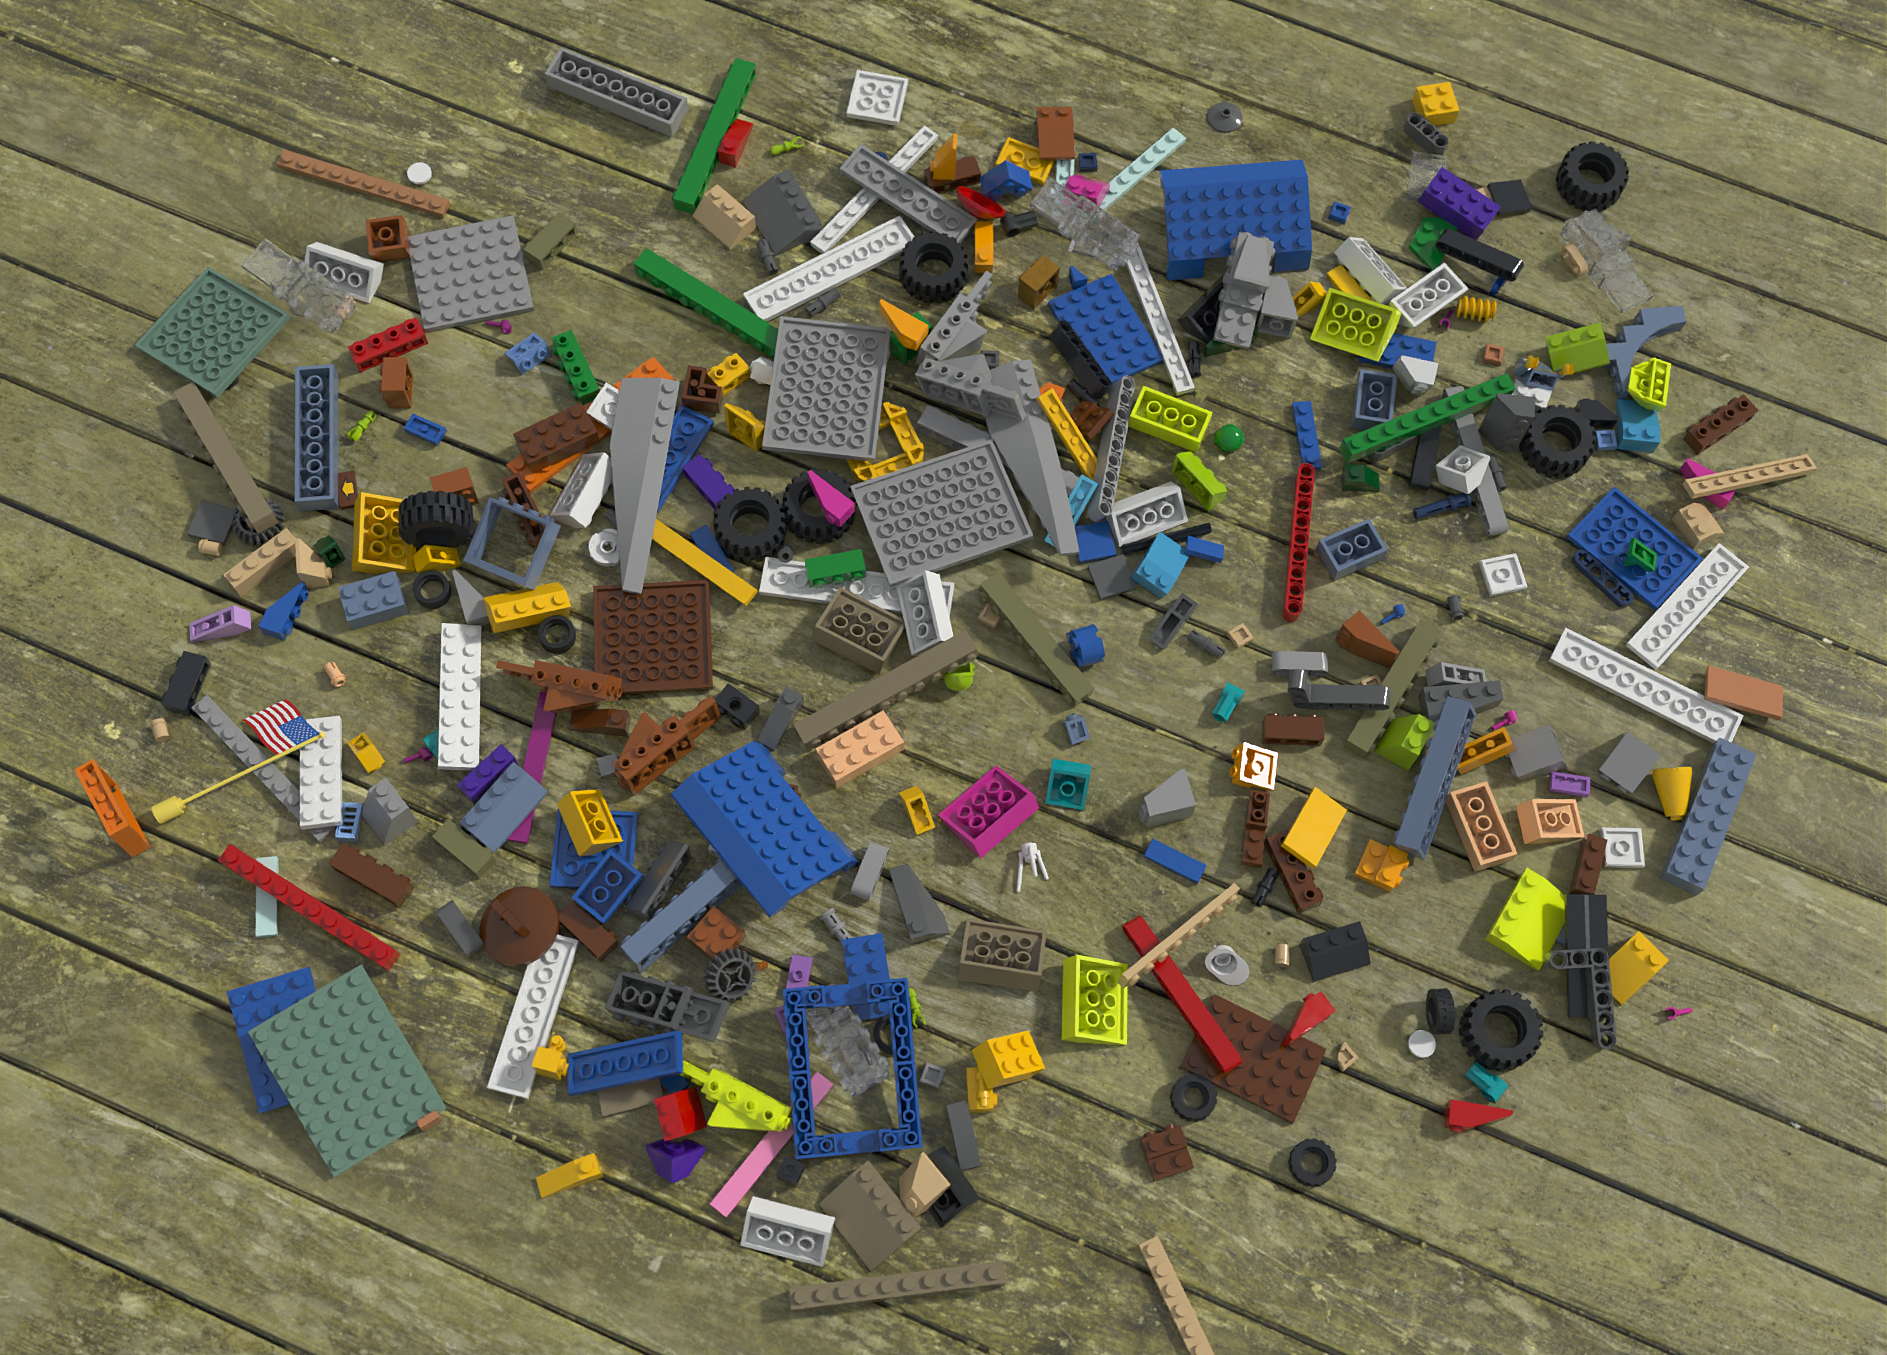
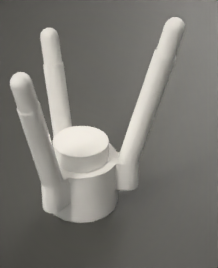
[1016,842,1049,893]

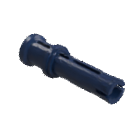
[1413,492,1471,520]

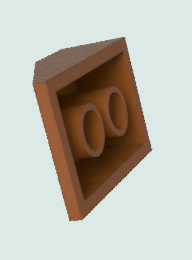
[1036,106,1075,160]
[1335,610,1400,668]

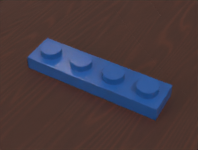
[1292,401,1322,470]

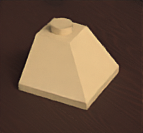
[295,538,332,589]
[899,1152,951,1218]

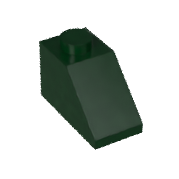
[1341,464,1380,492]
[313,535,346,569]

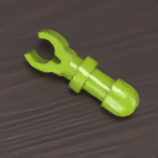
[770,136,804,155]
[346,410,376,442]
[909,988,926,1028]

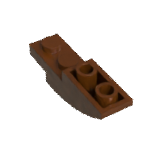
[1241,789,1270,868]

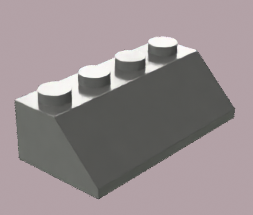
[1478,393,1535,453]
[626,840,692,922]

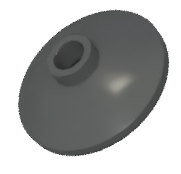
[1208,102,1243,133]

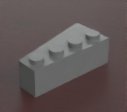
[1418,680,1503,723]

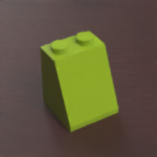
[1374,714,1435,771]

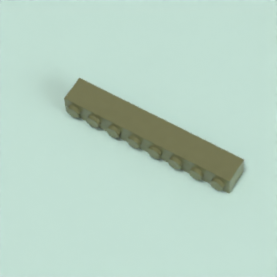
[979,572,1095,708]
[1343,619,1441,759]

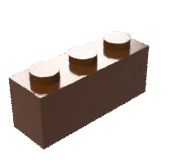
[923,156,981,194]
[1262,713,1324,746]
[1569,833,1607,895]
[559,900,618,962]

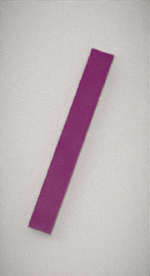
[507,691,557,844]

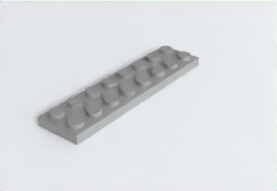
[840,144,977,243]

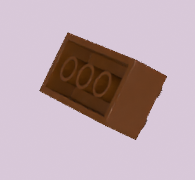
[513,402,600,474]

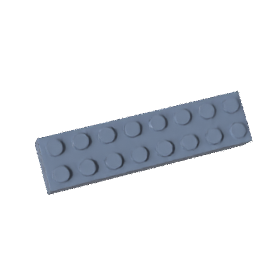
[295,364,339,511]
[1394,696,1477,860]
[1659,738,1757,896]
[620,857,743,974]

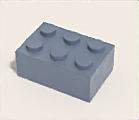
[1351,369,1397,430]
[1315,519,1388,581]
[338,571,409,630]

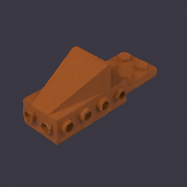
[496,660,622,714]
[612,696,721,796]

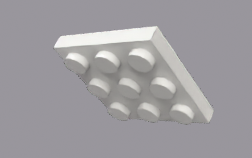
[847,70,908,126]

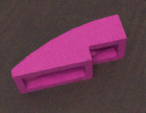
[1680,458,1735,509]

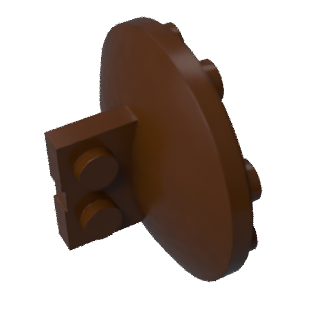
[479,886,559,966]

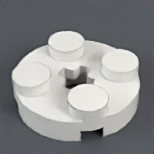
[589,529,620,567]

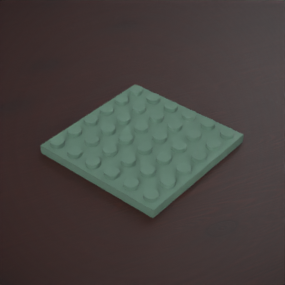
[135,267,291,398]

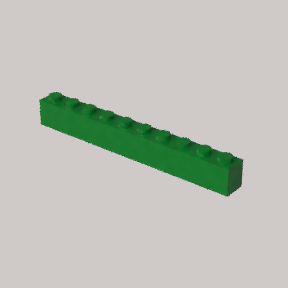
[672,58,756,214]
[633,248,778,361]
[1339,373,1516,464]

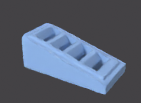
[335,802,363,843]

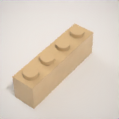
[223,528,296,597]

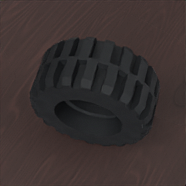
[1555,142,1629,212]
[899,232,969,304]
[1519,405,1596,479]
[782,468,855,544]
[713,487,787,563]
[398,491,474,548]
[1459,989,1544,1072]

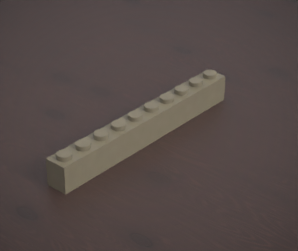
[173,382,279,534]
[794,630,979,749]
[789,1261,1006,1312]

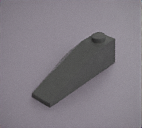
[889,864,950,945]

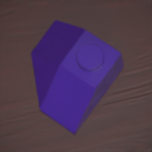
[645,1139,705,1183]

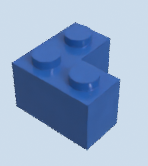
[980,160,1033,201]

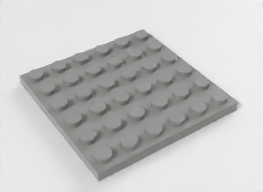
[408,215,534,333]

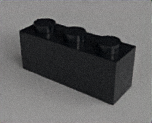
[162,651,211,717]

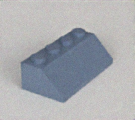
[459,762,549,853]

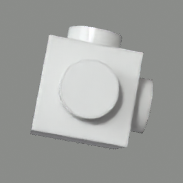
[750,357,774,385]

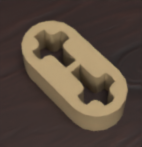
[1561,244,1588,276]

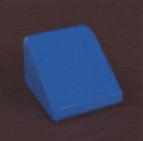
[1068,266,1088,290]

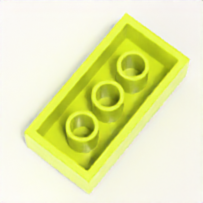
[1128,386,1213,453]

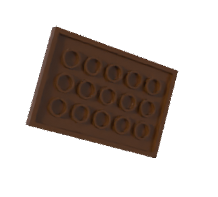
[1180,994,1326,1124]

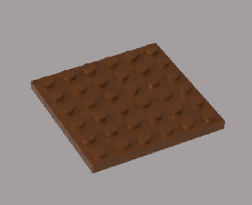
[593,580,713,695]

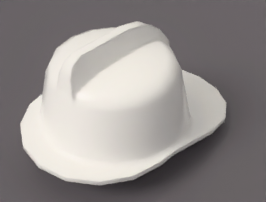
[1205,945,1249,985]

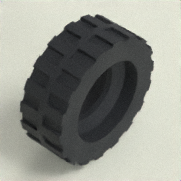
[1426,988,1456,1035]
[1170,1073,1217,1122]
[1288,1138,1337,1187]

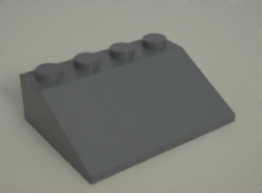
[742,169,822,256]

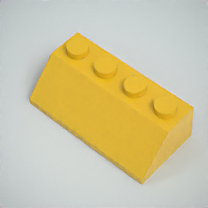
[482,582,571,633]

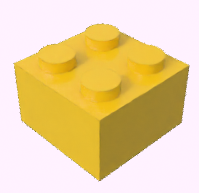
[1412,82,1460,126]

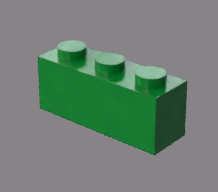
[805,549,866,588]

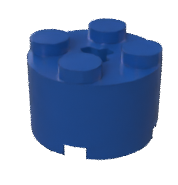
[1066,624,1105,667]

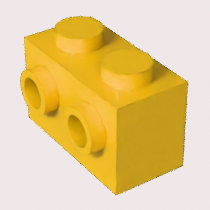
[707,353,751,396]

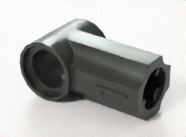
[1000,210,1038,238]

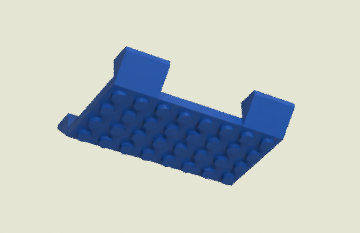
[1159,159,1312,280]
[671,741,860,918]

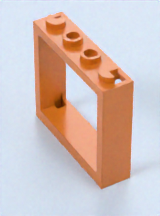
[74,759,151,858]

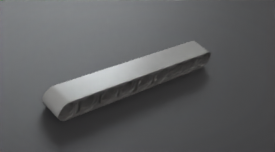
[1088,375,1135,522]
[1442,386,1508,536]

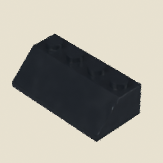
[1178,274,1224,344]

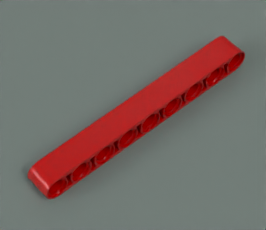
[1282,463,1315,622]
[1122,915,1242,1074]

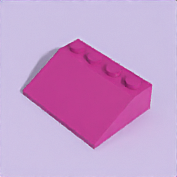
[938,766,1039,858]

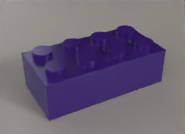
[1417,167,1501,240]

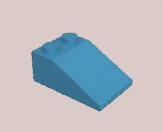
[1616,399,1660,453]
[1130,532,1189,599]

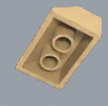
[693,184,756,250]

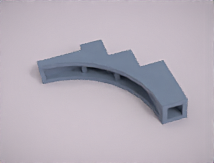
[1603,306,1687,399]

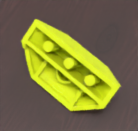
[1627,358,1671,412]

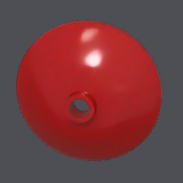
[956,186,1006,219]

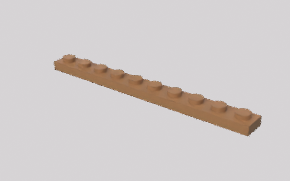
[276,149,450,218]

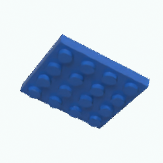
[550,808,639,889]

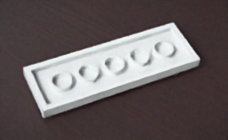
[300,716,343,830]

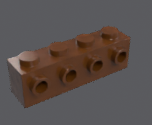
[1683,394,1759,456]
[502,472,546,551]
[1264,829,1323,914]
[328,843,413,908]

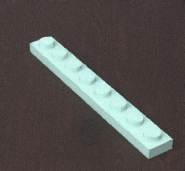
[1076,128,1186,225]

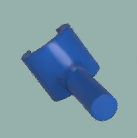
[1381,604,1405,625]

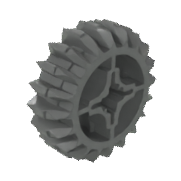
[231,497,285,547]
[703,948,758,1003]

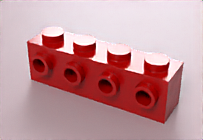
[348,317,428,373]

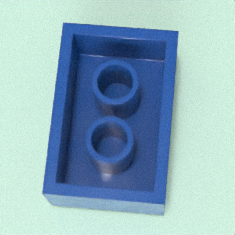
[572,849,645,923]

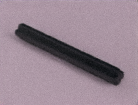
[1121,523,1212,555]

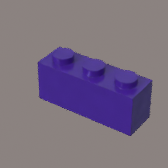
[682,454,735,510]
[457,744,518,805]

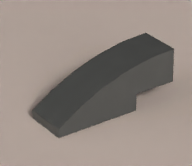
[1149,593,1199,650]
[946,1100,981,1171]

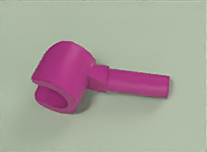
[1492,710,1517,731]
[1664,1007,1692,1021]

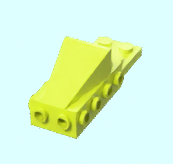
[679,1060,792,1132]

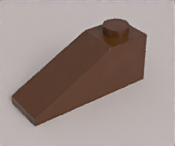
[569,708,631,737]

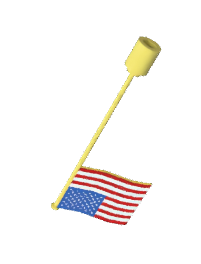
[151,699,325,824]

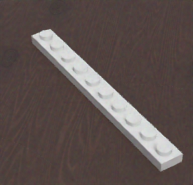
[810,125,938,254]
[1118,236,1195,396]

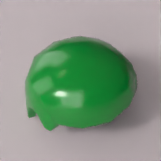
[1214,424,1244,452]

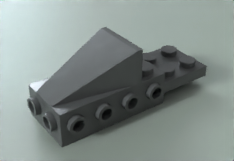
[604,970,730,1043]

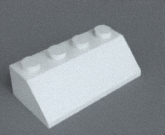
[1334,237,1408,305]
[302,242,384,303]
[1388,263,1468,329]
[549,452,613,528]
[1106,481,1188,547]
[896,570,953,656]
[741,1196,835,1267]

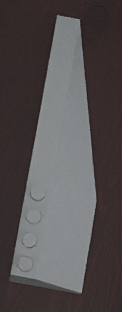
[984,359,1079,556]
[609,378,680,595]

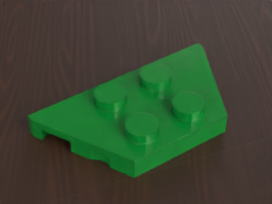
[1408,217,1458,272]

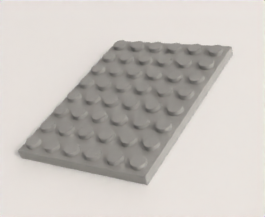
[762,316,890,462]
[851,439,1033,587]

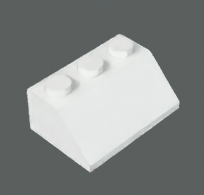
[1393,355,1438,396]

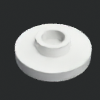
[407,162,432,185]
[1408,1030,1436,1058]

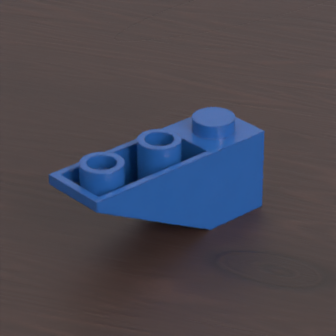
[258,582,309,641]

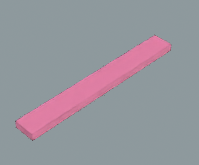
[710,1071,834,1218]

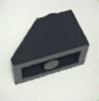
[1574,398,1618,429]

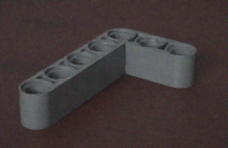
[1287,669,1391,710]
[1544,948,1617,1050]

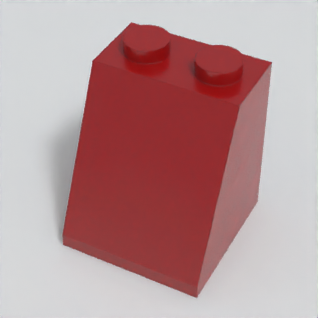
[654,1086,707,1141]

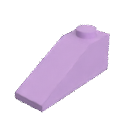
[189,605,251,642]

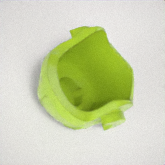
[942,662,975,691]

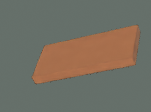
[1704,666,1783,720]

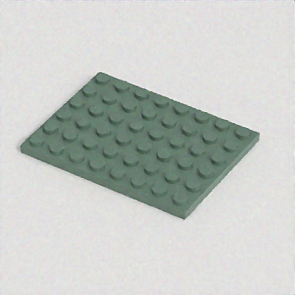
[248,965,447,1177]

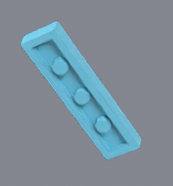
[1044,475,1099,547]

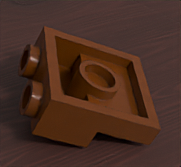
[1070,401,1114,440]
[1140,1124,1194,1182]

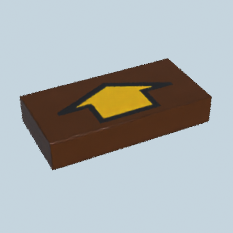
[338,470,359,510]

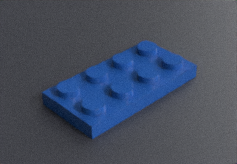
[1358,333,1436,369]
[842,933,890,1021]

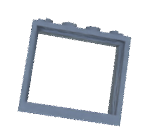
[463,497,561,590]

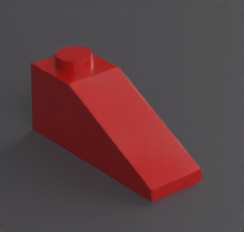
[718,119,754,167]
[1282,991,1336,1047]
[1444,1099,1513,1133]

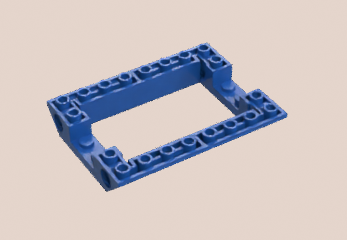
[783,978,922,1159]

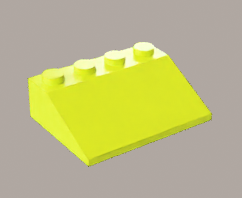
[1310,288,1402,362]
[1485,868,1565,971]
[1062,955,1128,1045]

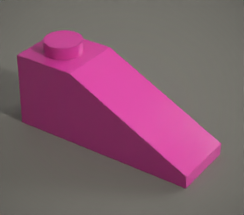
[808,470,855,527]

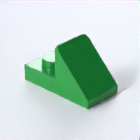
[1624,538,1657,572]

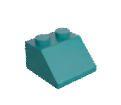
[1045,758,1091,810]

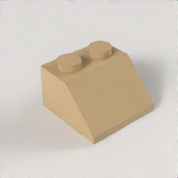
[1672,502,1724,550]

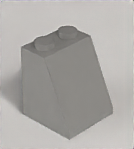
[1257,275,1298,338]
[1505,725,1568,781]
[1598,732,1661,794]
[1138,768,1196,828]
[361,777,418,846]

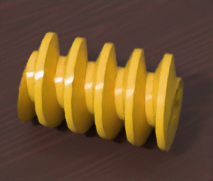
[1456,296,1497,323]

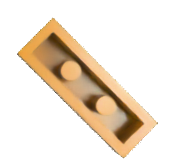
[1457,727,1516,775]

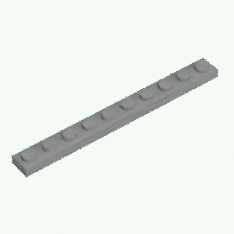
[191,695,336,843]

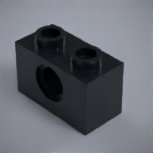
[714,683,760,729]

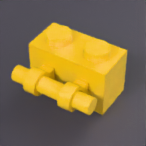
[532,1035,569,1081]
[966,1065,997,1113]

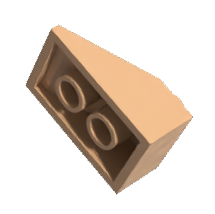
[1516,799,1584,844]

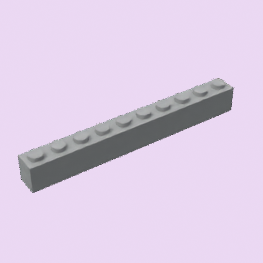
[917,405,1079,498]

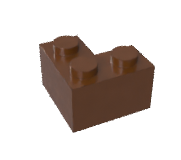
[682,365,723,413]

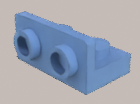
[505,332,551,375]

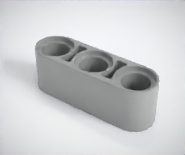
[1272,651,1328,676]
[850,841,890,901]

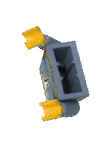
[1514,355,1574,391]

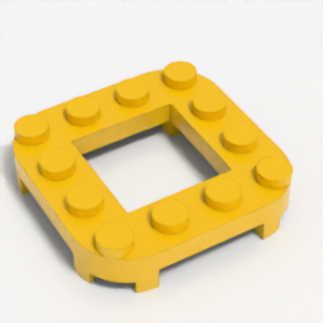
[846,402,924,483]

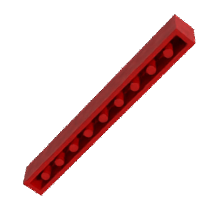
[218,844,401,971]

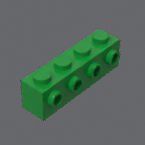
[550,330,600,405]

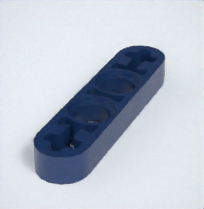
[1572,549,1633,608]

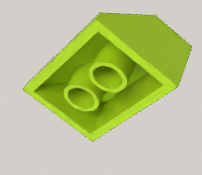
[1545,322,1610,376]
[1172,451,1227,512]

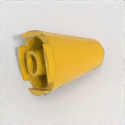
[1651,767,1692,821]

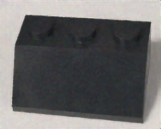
[1299,921,1370,982]
[927,1146,981,1228]

